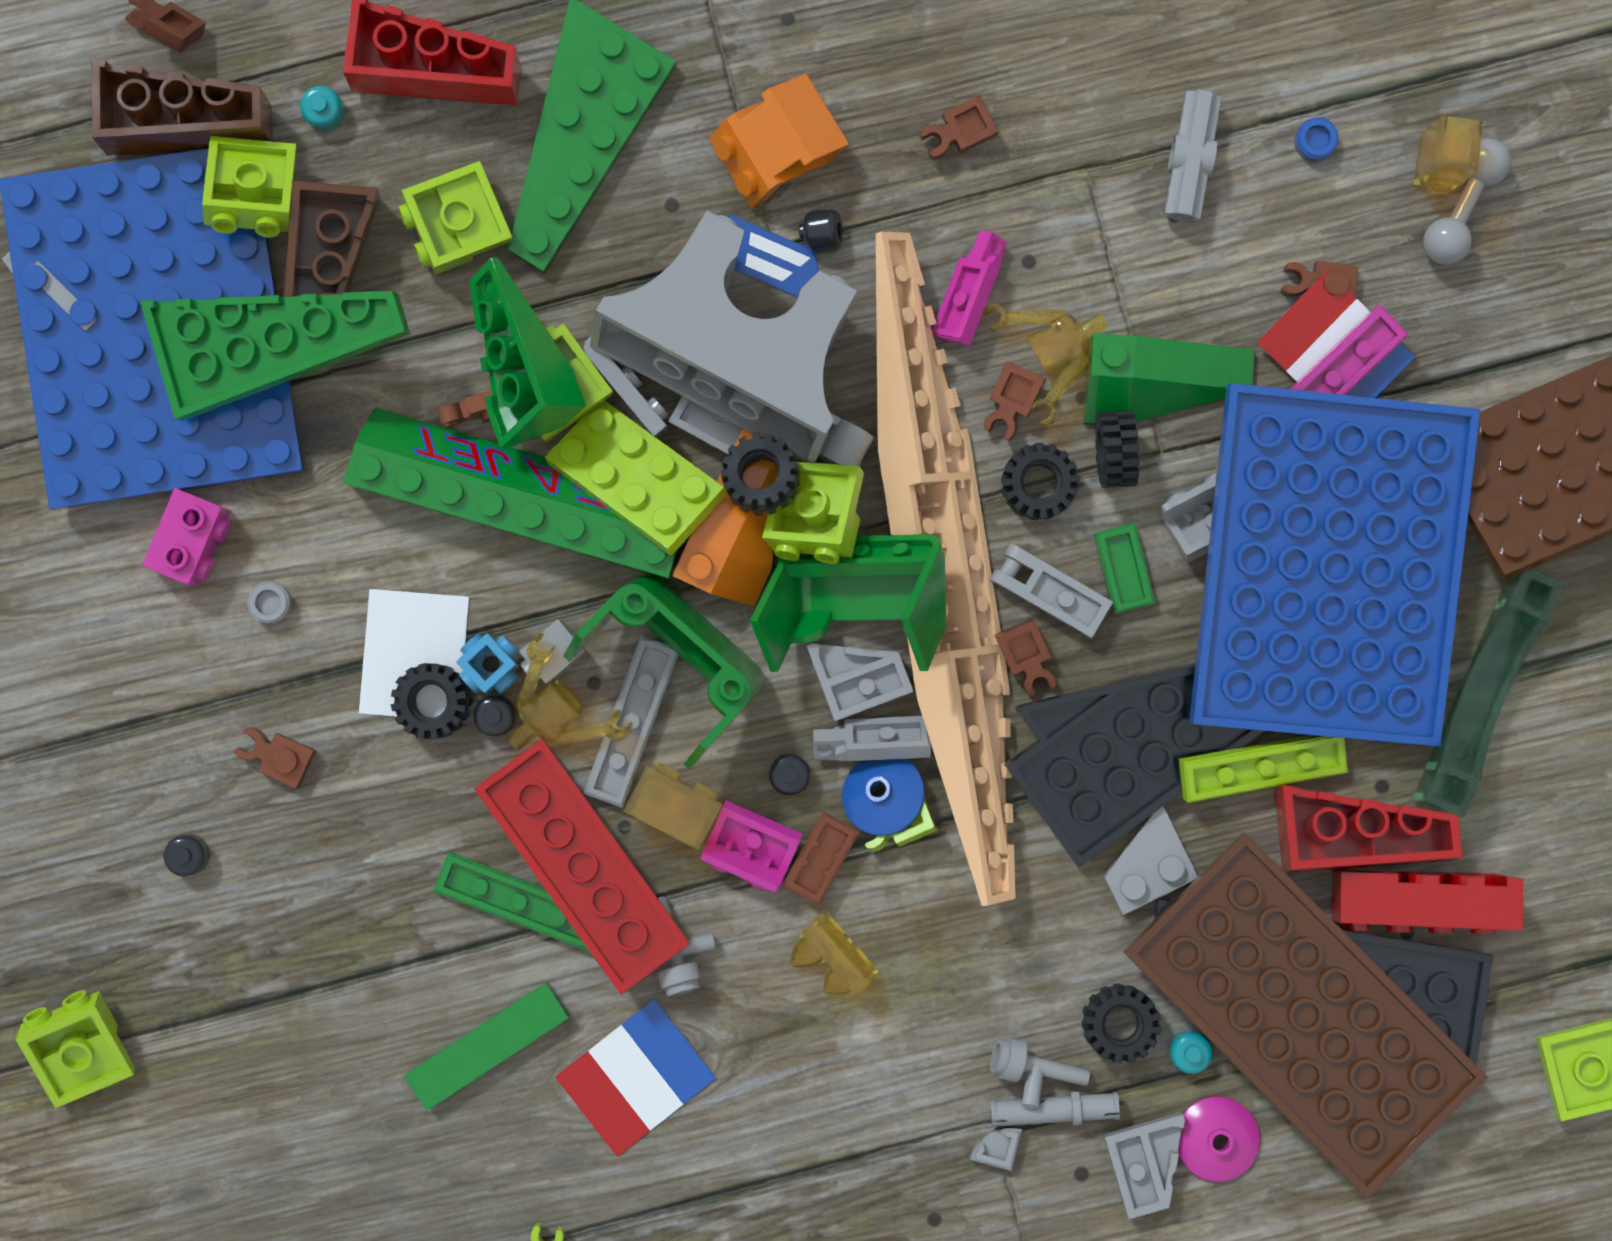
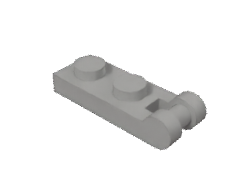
[584,337,669,439]
[989,544,1113,639]

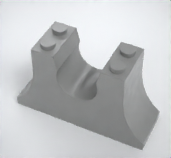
[590,211,857,463]

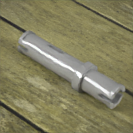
[990,1091,1120,1128]

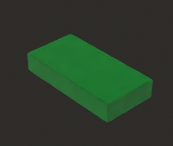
[1093,523,1155,614]

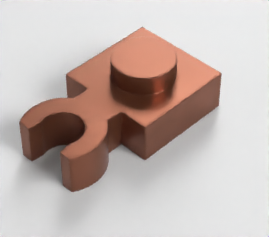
[919,95,999,160]
[1281,260,1359,296]
[984,361,1047,440]
[437,390,492,428]
[994,618,1056,698]
[234,728,317,789]

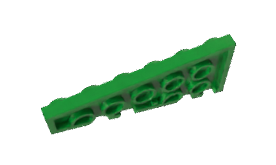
[508,0,677,274]
[140,291,411,421]

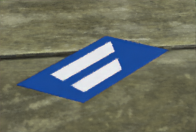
[729,214,818,297]

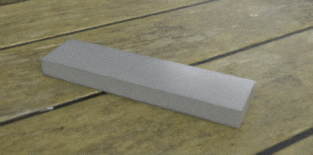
[583,636,679,808]

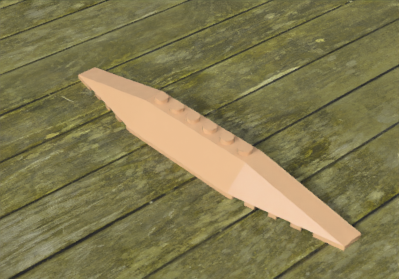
[876,231,1016,906]

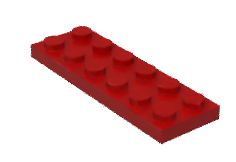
[474,739,691,995]

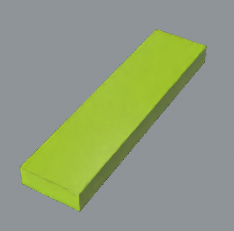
[1179,735,1348,803]

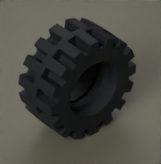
[721,433,800,516]

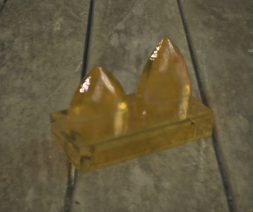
[790,909,880,997]

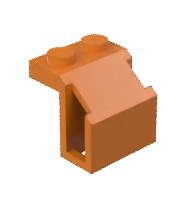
[708,73,849,209]

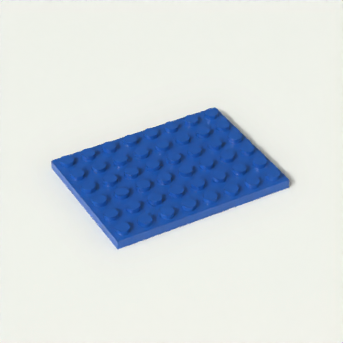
[0,149,304,511]
[1189,383,1481,747]

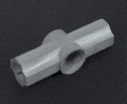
[1163,90,1222,222]

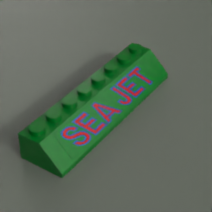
[343,407,682,581]

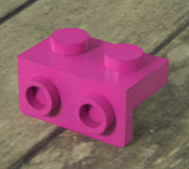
[700,800,803,893]

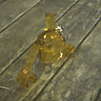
[982,303,1109,426]
[509,633,633,749]

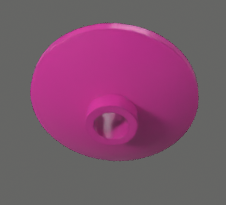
[1178,1096,1260,1182]

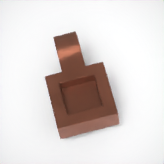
[125,0,206,53]

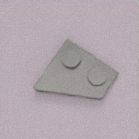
[806,643,914,721]
[1103,806,1198,915]
[1103,1112,1185,1219]

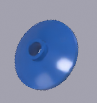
[842,759,925,836]

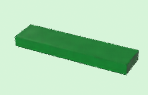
[433,851,590,952]
[404,982,570,1111]

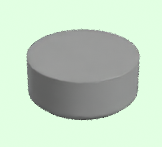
[247,581,292,624]

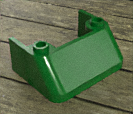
[750,534,947,672]
[563,575,764,770]

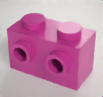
[142,488,231,587]

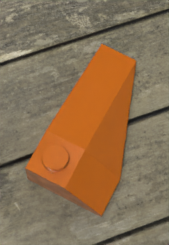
[673,428,778,606]

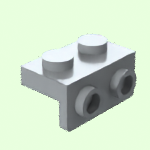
[1161,473,1217,563]

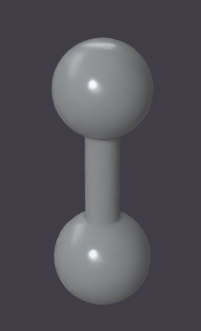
[1423,138,1511,265]

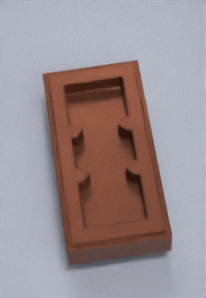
[782,811,860,906]

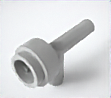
[656,896,715,997]
[990,1037,1090,1109]

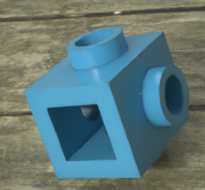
[456,633,521,694]

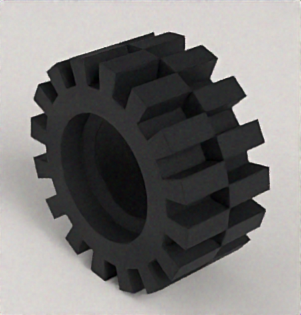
[1095,410,1140,488]
[1001,442,1079,521]
[391,663,472,739]
[1081,983,1161,1064]

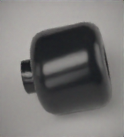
[799,209,843,252]
[473,695,517,737]
[769,753,811,796]
[163,834,210,877]

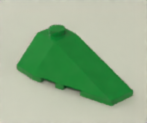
[469,257,586,448]
[1083,333,1255,424]

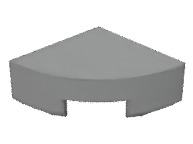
[969,1126,1022,1171]

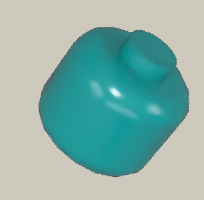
[300,86,345,131]
[1168,1030,1213,1074]

